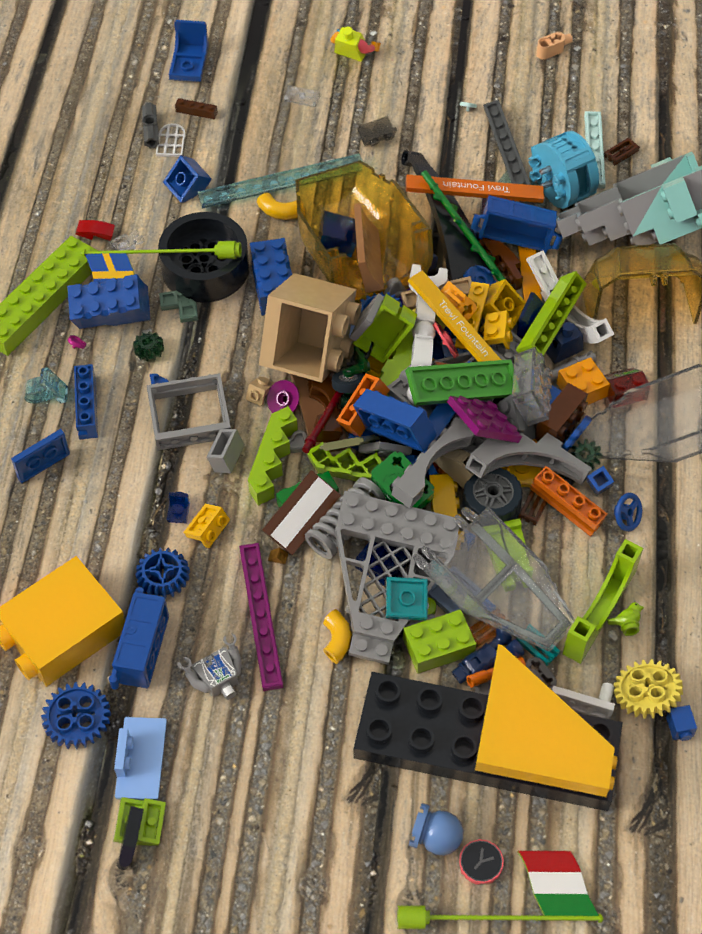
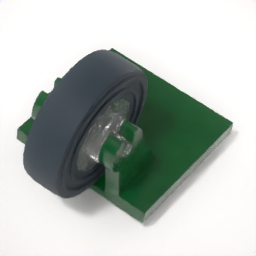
[332,346,370,394]

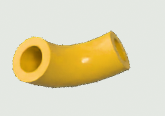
[257,193,302,220]
[323,609,352,664]

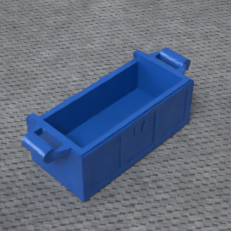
[471,195,563,254]
[109,587,169,690]

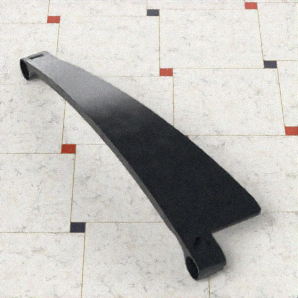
[401,150,494,297]

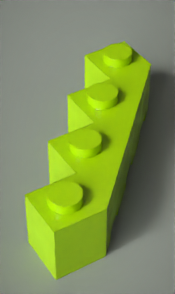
[379,325,415,397]
[248,406,298,506]
[307,442,400,481]

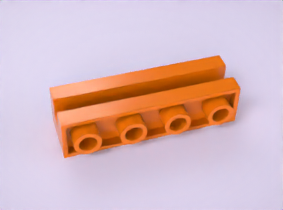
[530,466,608,537]

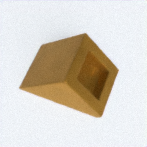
[268,547,289,564]

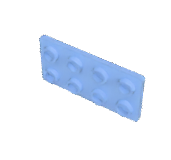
[114,717,167,800]

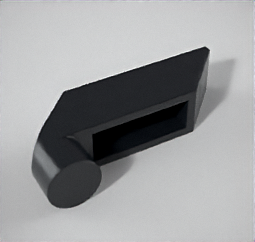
[116,806,144,870]

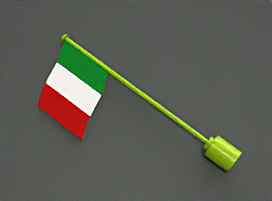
[397,851,603,929]

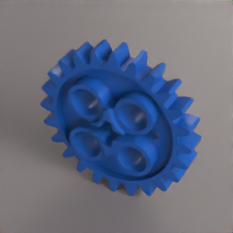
[41,682,111,749]

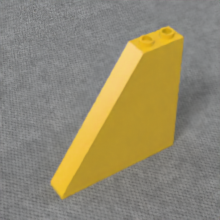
[475,644,617,797]

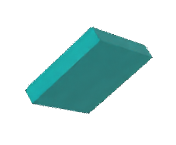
[386,577,428,620]

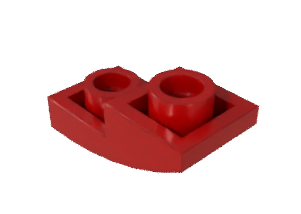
[75,220,115,241]

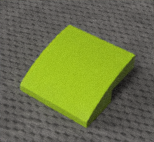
[113,797,166,846]

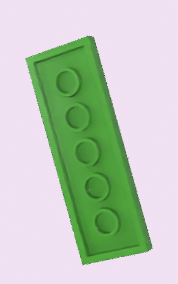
[405,359,521,406]

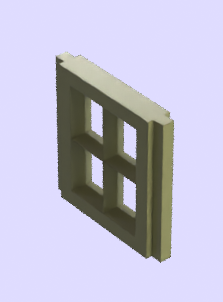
[320,435,380,451]

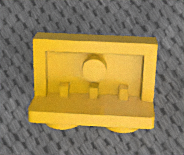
[483,310,514,349]

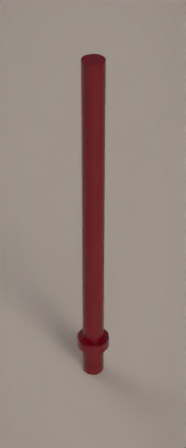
[302,381,349,453]

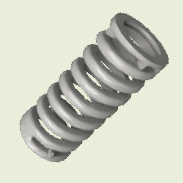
[305,477,385,559]

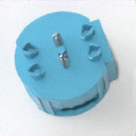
[528,131,599,209]

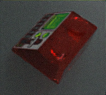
[604,368,650,407]

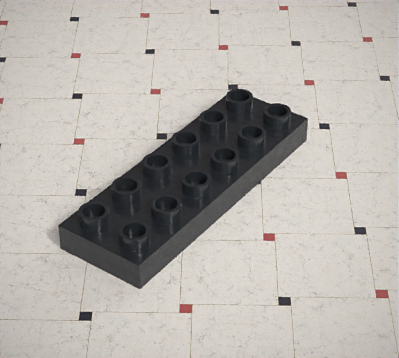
[353,672,623,811]

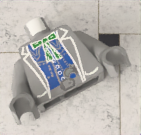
[177,633,242,700]

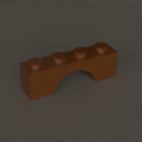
[307,372,344,443]

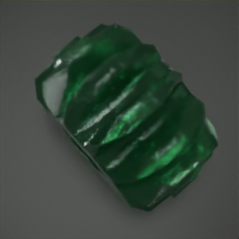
[133,330,164,362]
[570,439,603,470]

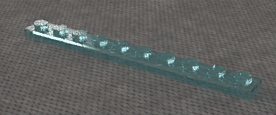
[197,154,364,209]

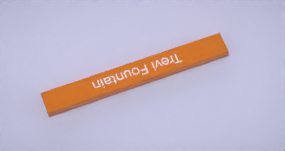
[406,174,544,203]

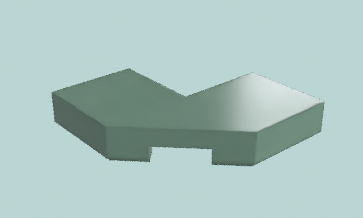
[159,291,199,323]

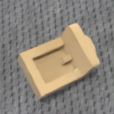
[246,376,274,406]

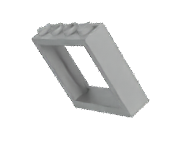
[146,373,231,451]

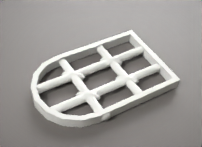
[156,123,186,157]

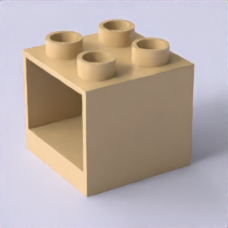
[259,273,362,382]

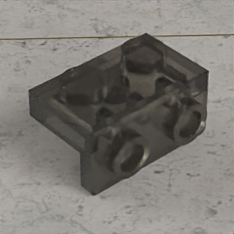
[357,116,397,146]

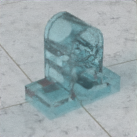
[24,367,68,404]

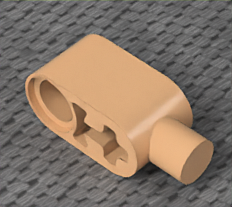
[536,32,573,60]

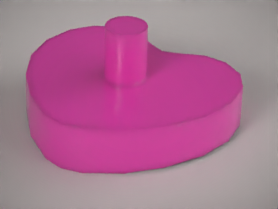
[68,335,86,349]

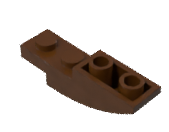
[477,232,523,290]

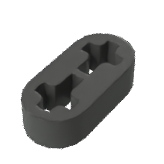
[526,657,557,690]

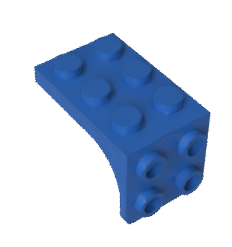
[169,20,209,82]

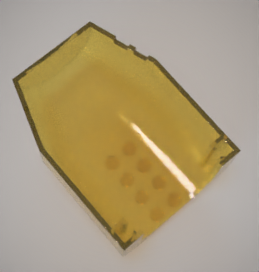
[295,160,433,304]

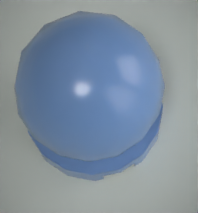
[408,803,464,856]

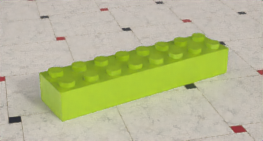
[0,235,98,356]

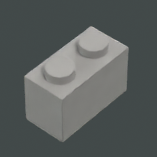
[206,429,245,473]

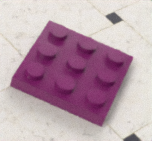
[447,396,522,443]

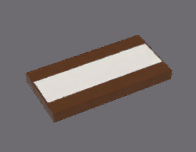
[261,470,341,556]

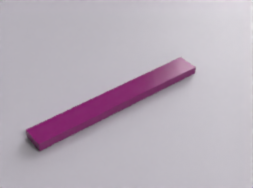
[239,543,283,691]

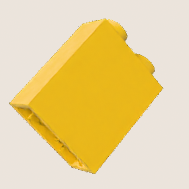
[0,556,125,687]

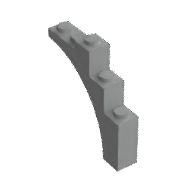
[465,433,592,485]

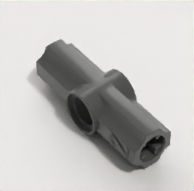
[142,102,159,148]

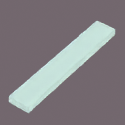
[584,111,606,189]

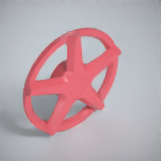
[433,322,459,359]

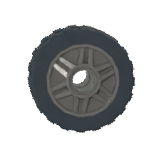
[462,468,523,527]

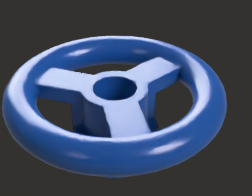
[614,493,643,532]

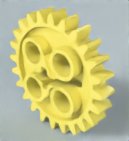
[614,659,683,719]

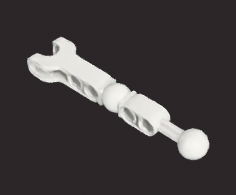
[407,264,448,406]

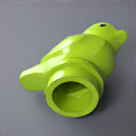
[607,602,644,636]

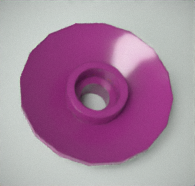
[267,380,300,413]

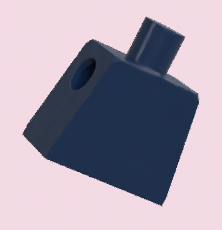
[545,322,584,364]

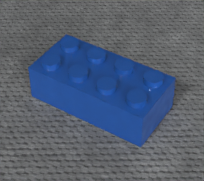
[353,389,437,452]

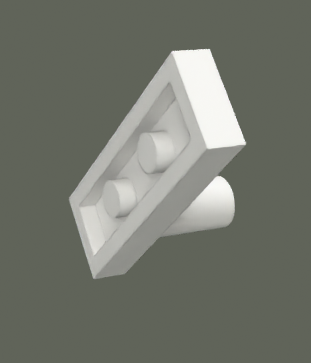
[552,683,615,720]

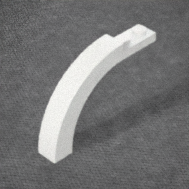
[526,250,615,344]

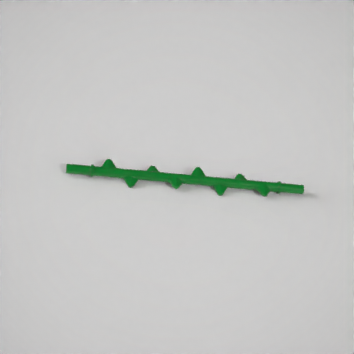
[421,170,527,311]

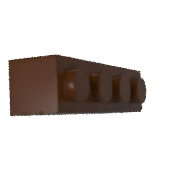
[175,98,218,120]

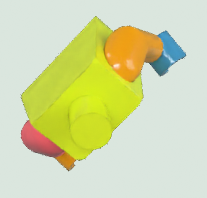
[330,27,381,62]

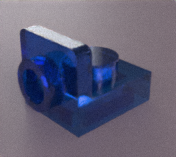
[167,492,190,524]

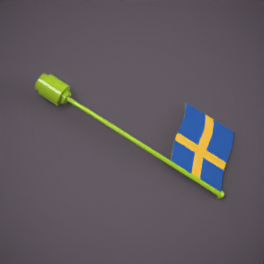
[82,241,242,282]

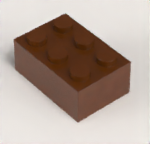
[535,383,588,446]

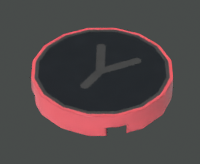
[459,839,504,885]

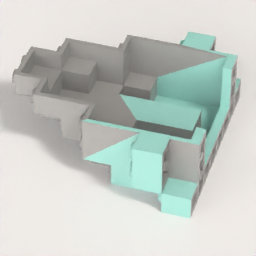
[555,152,702,249]

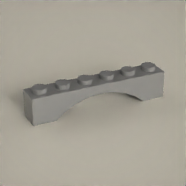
[391,416,479,509]

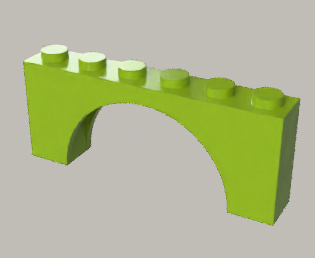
[563,539,643,664]

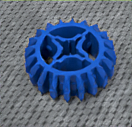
[135,547,190,599]

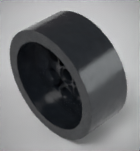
[158,212,249,303]

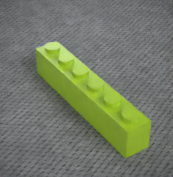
[516,271,587,363]

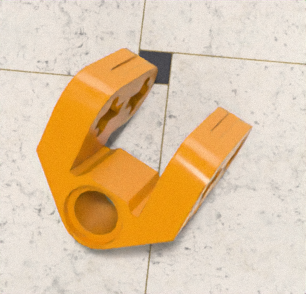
[440,281,476,321]

